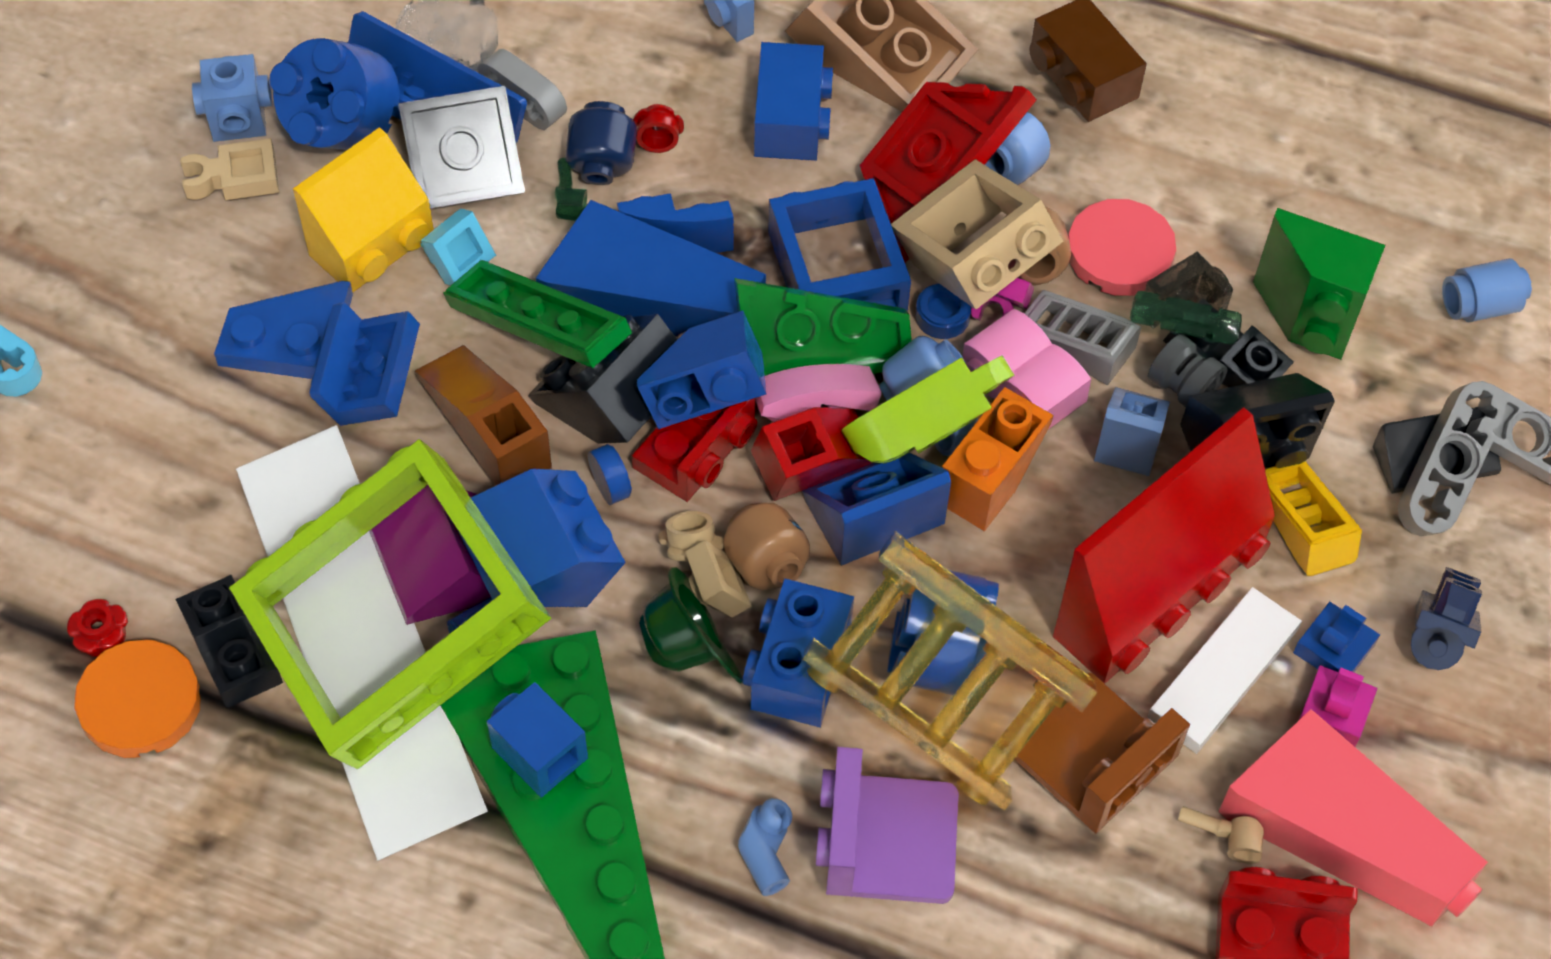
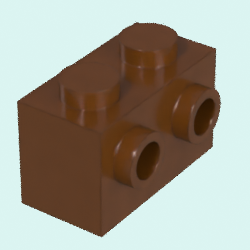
[1029,0,1147,122]

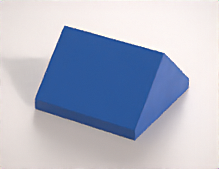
[802,453,951,566]

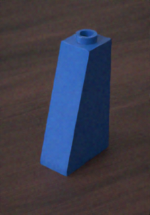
[536,200,766,336]

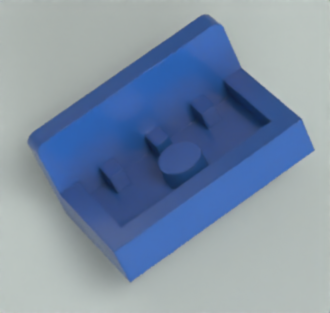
[310,302,420,426]

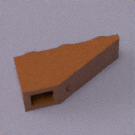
[415,345,552,486]

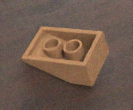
[785,0,979,112]

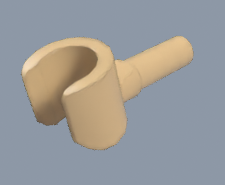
[1178,806,1264,864]

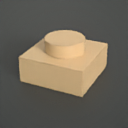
[685,540,752,618]

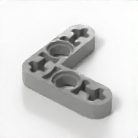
[1398,381,1551,536]

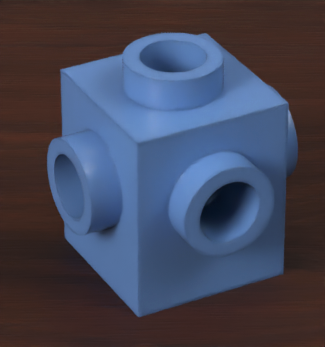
[192,54,272,142]

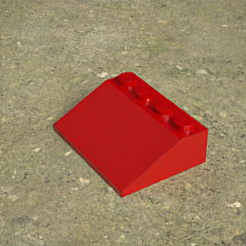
[1053,407,1275,684]

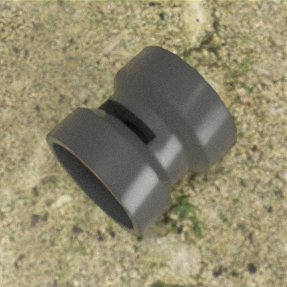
[1147,334,1228,407]

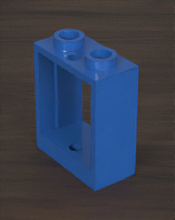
[768,178,911,312]

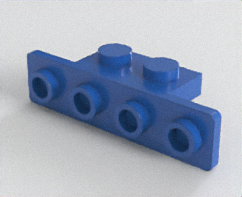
[348,11,527,143]

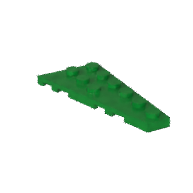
[440,630,665,959]

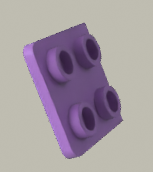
[816,747,958,904]

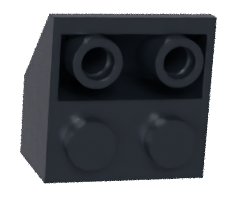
[528,314,677,444]
[1180,373,1335,468]

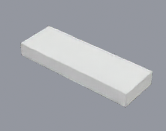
[1147,587,1302,754]

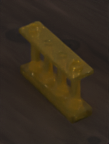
[802,531,1098,811]

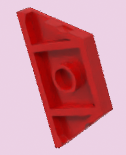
[859,82,1037,264]

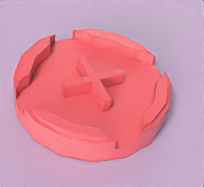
[1068,199,1176,296]

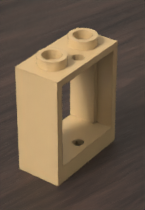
[891,159,1063,310]

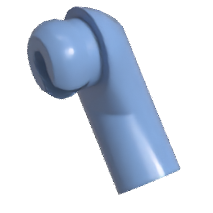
[738,798,792,896]

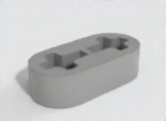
[478,49,567,130]

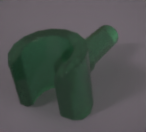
[555,158,588,221]

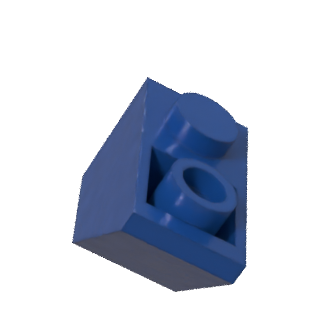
[637,310,766,429]

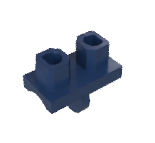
[1411,567,1482,670]

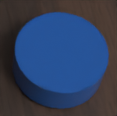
[915,283,972,339]
[587,444,632,505]

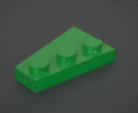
[734,278,912,376]

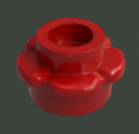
[633,104,684,153]
[67,599,128,657]

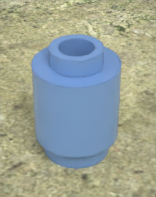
[1442,258,1532,322]

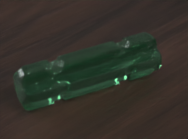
[1130,290,1242,344]

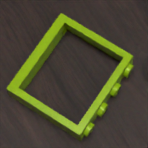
[229,439,552,769]

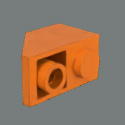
[941,387,1054,531]

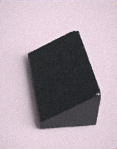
[1372,407,1501,494]

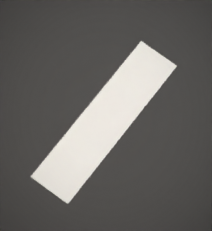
[236,425,488,861]

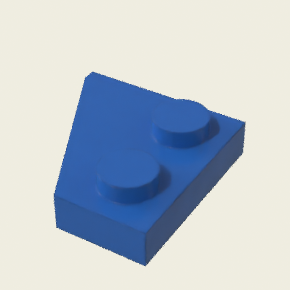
[214,281,353,379]

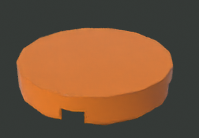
[74,640,201,758]

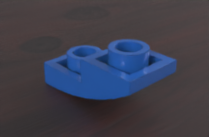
[617,193,734,253]

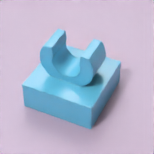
[421,208,496,286]

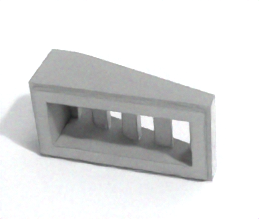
[1024,290,1141,385]

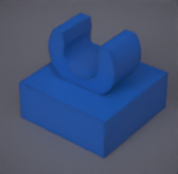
[1293,601,1380,673]

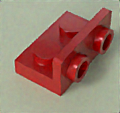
[632,398,758,502]
[1215,867,1358,959]

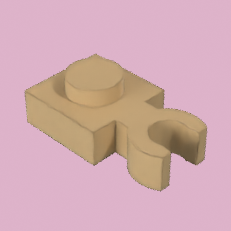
[180,138,279,201]

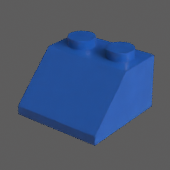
[457,469,626,607]

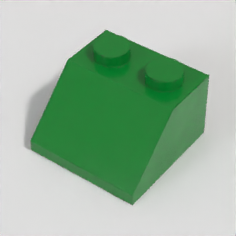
[1253,208,1386,360]

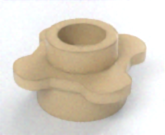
[659,511,724,562]

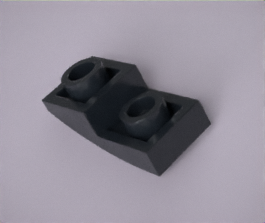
[1163,298,1294,387]
[175,575,283,709]

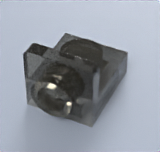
[1139,251,1233,329]

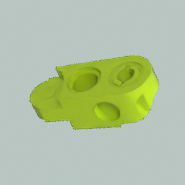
[841,355,1015,464]

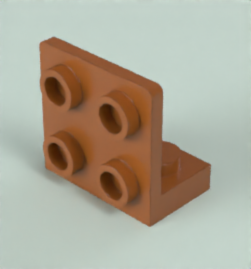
[1008,673,1191,834]

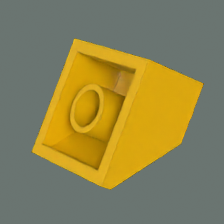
[293,127,434,292]

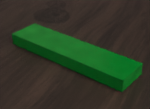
[443,260,632,369]

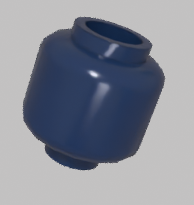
[565,101,637,185]

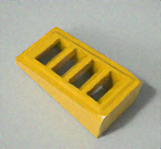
[1265,461,1362,576]

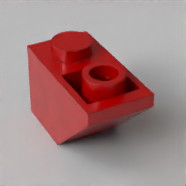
[751,407,872,501]

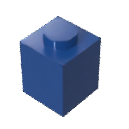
[487,682,588,798]

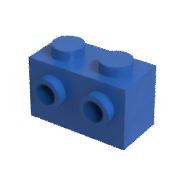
[743,578,854,728]

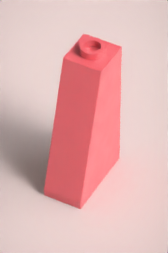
[1218,709,1488,927]

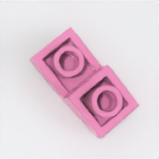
[755,364,881,422]

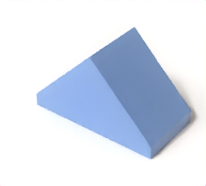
[1094,387,1170,476]

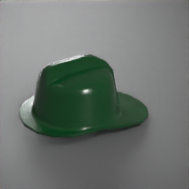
[639,567,744,683]

